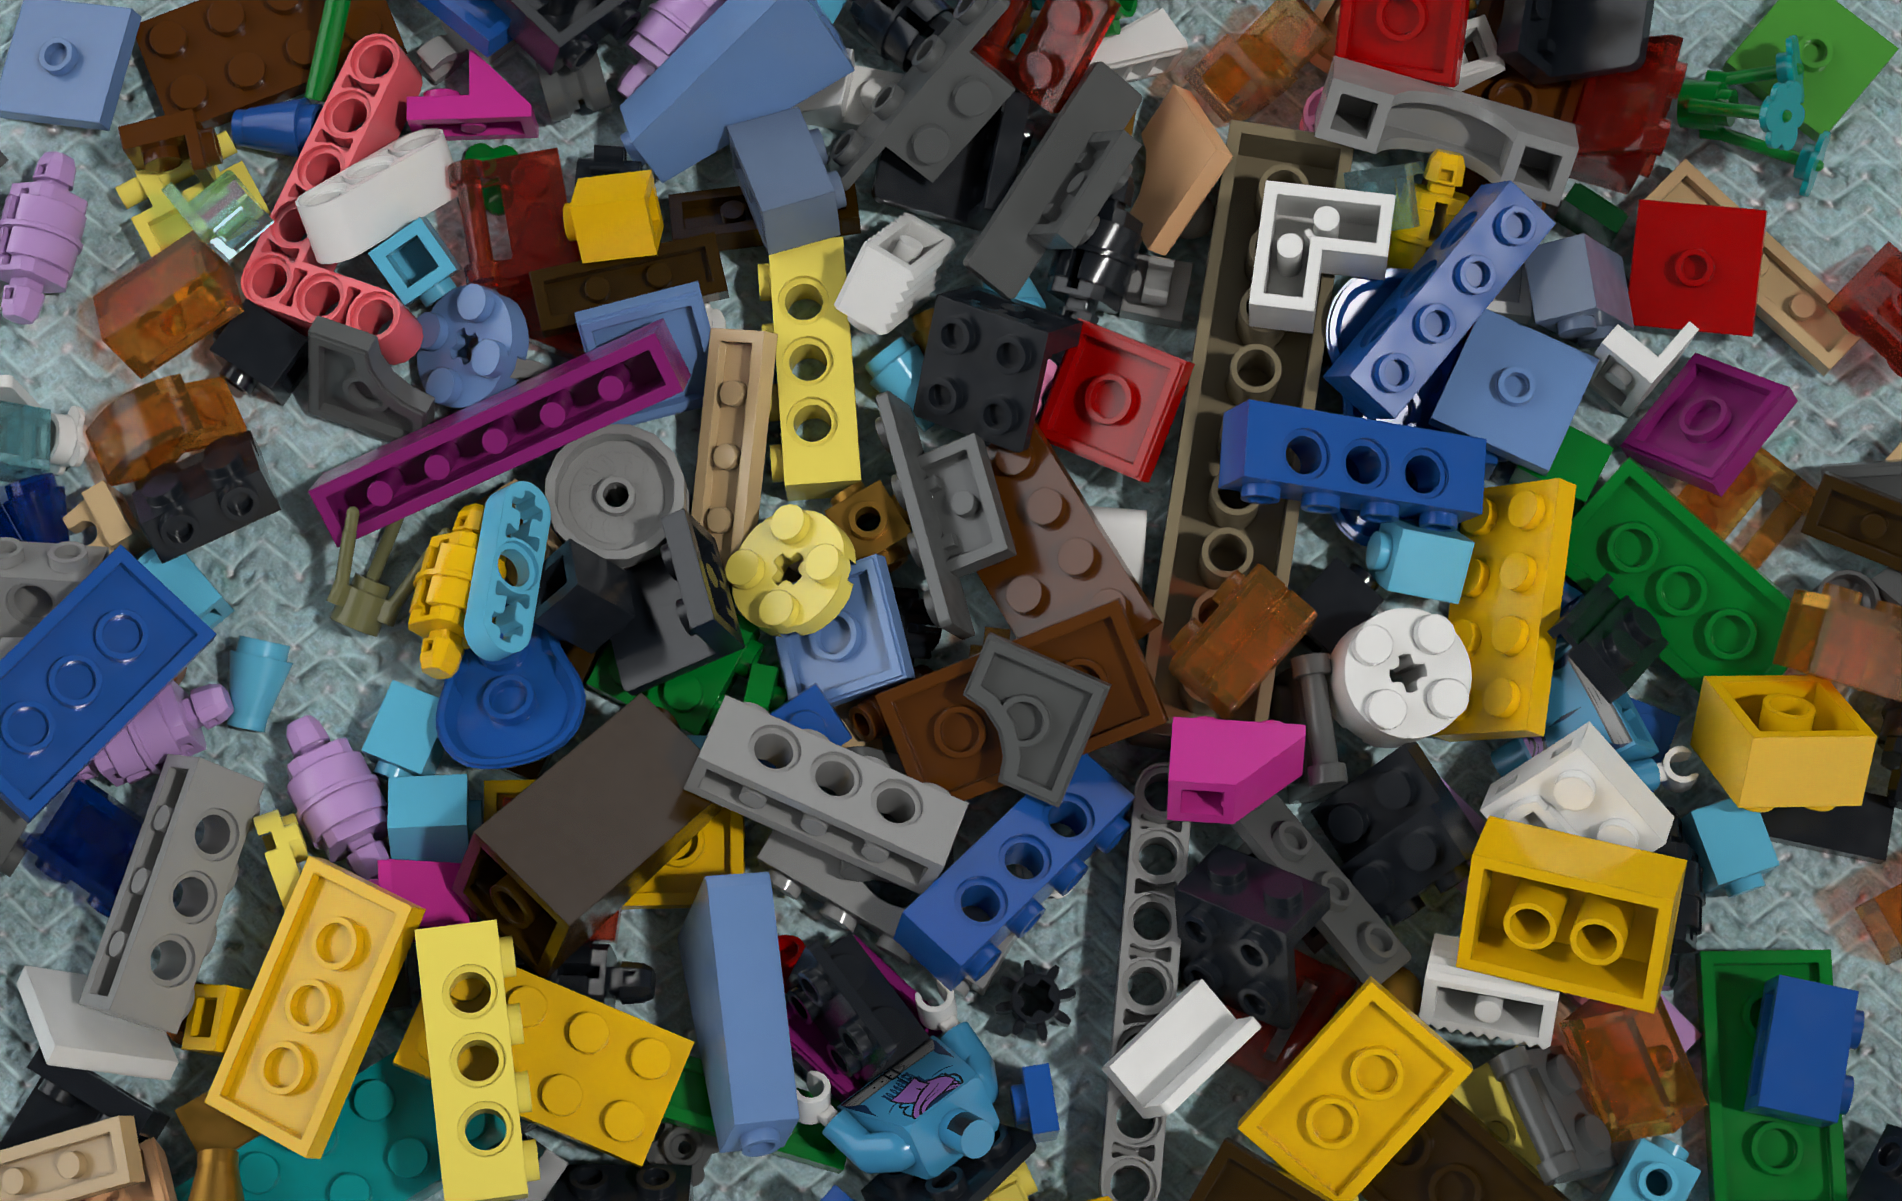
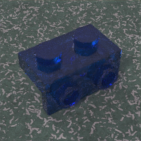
[23,779,144,918]

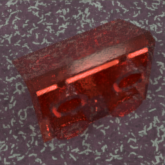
[1569,34,1688,195]

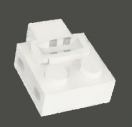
[1479,721,1674,852]

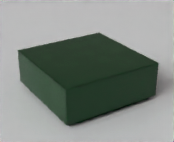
[1554,182,1628,248]

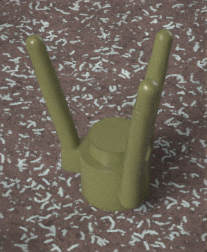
[326,506,452,637]

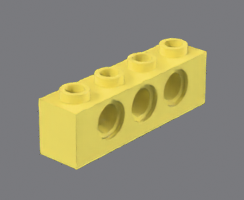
[757,237,862,501]
[414,919,540,1201]

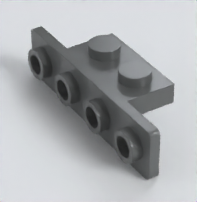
[828,0,1016,191]
[963,61,1142,299]
[875,390,1017,640]
[1230,794,1411,984]

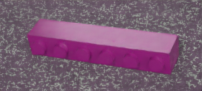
[308,318,691,548]

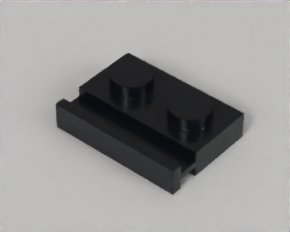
[1547,573,1669,704]

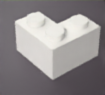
[1249,180,1396,334]

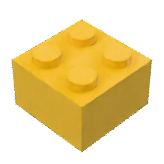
[1690,675,1877,812]

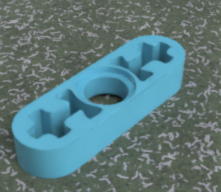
[464,481,551,661]

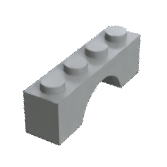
[1314,56,1579,206]
[757,830,1017,998]

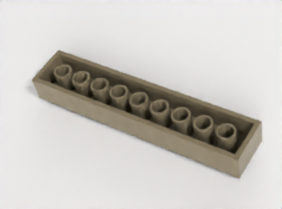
[1130,119,1354,751]

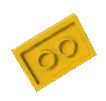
[1237,976,1473,1201]

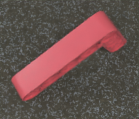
[240,33,423,365]

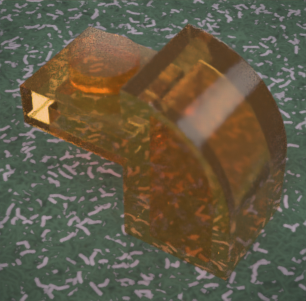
[1184,0,1334,123]
[85,374,248,486]

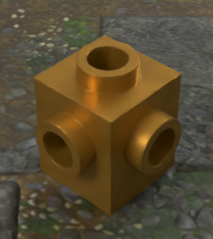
[824,480,912,573]

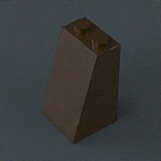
[452,693,722,979]

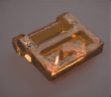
[1677,447,1817,570]

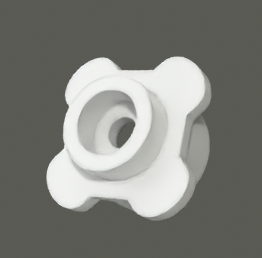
[34,406,91,476]

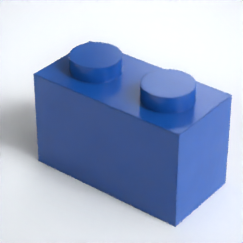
[1744,974,1865,1128]

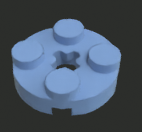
[417,284,529,410]

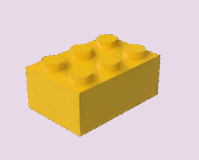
[1456,816,1687,1014]

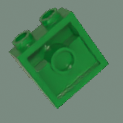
[586,613,764,736]

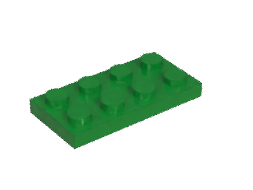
[1565,456,1825,694]
[1695,949,1848,1201]

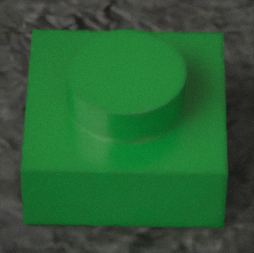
[744,662,788,713]

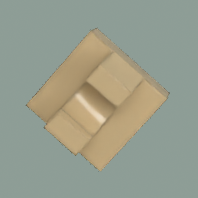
[62,480,151,556]

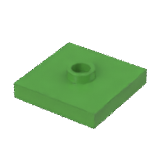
[1721,0,1899,142]

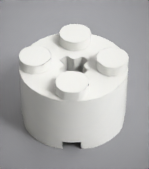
[1327,608,1472,748]

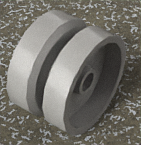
[545,424,691,571]

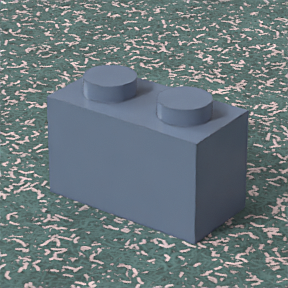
[727,106,847,255]
[1525,233,1635,348]

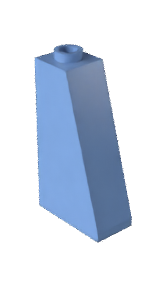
[619,0,855,183]
[677,872,800,1157]

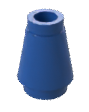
[231,97,323,158]

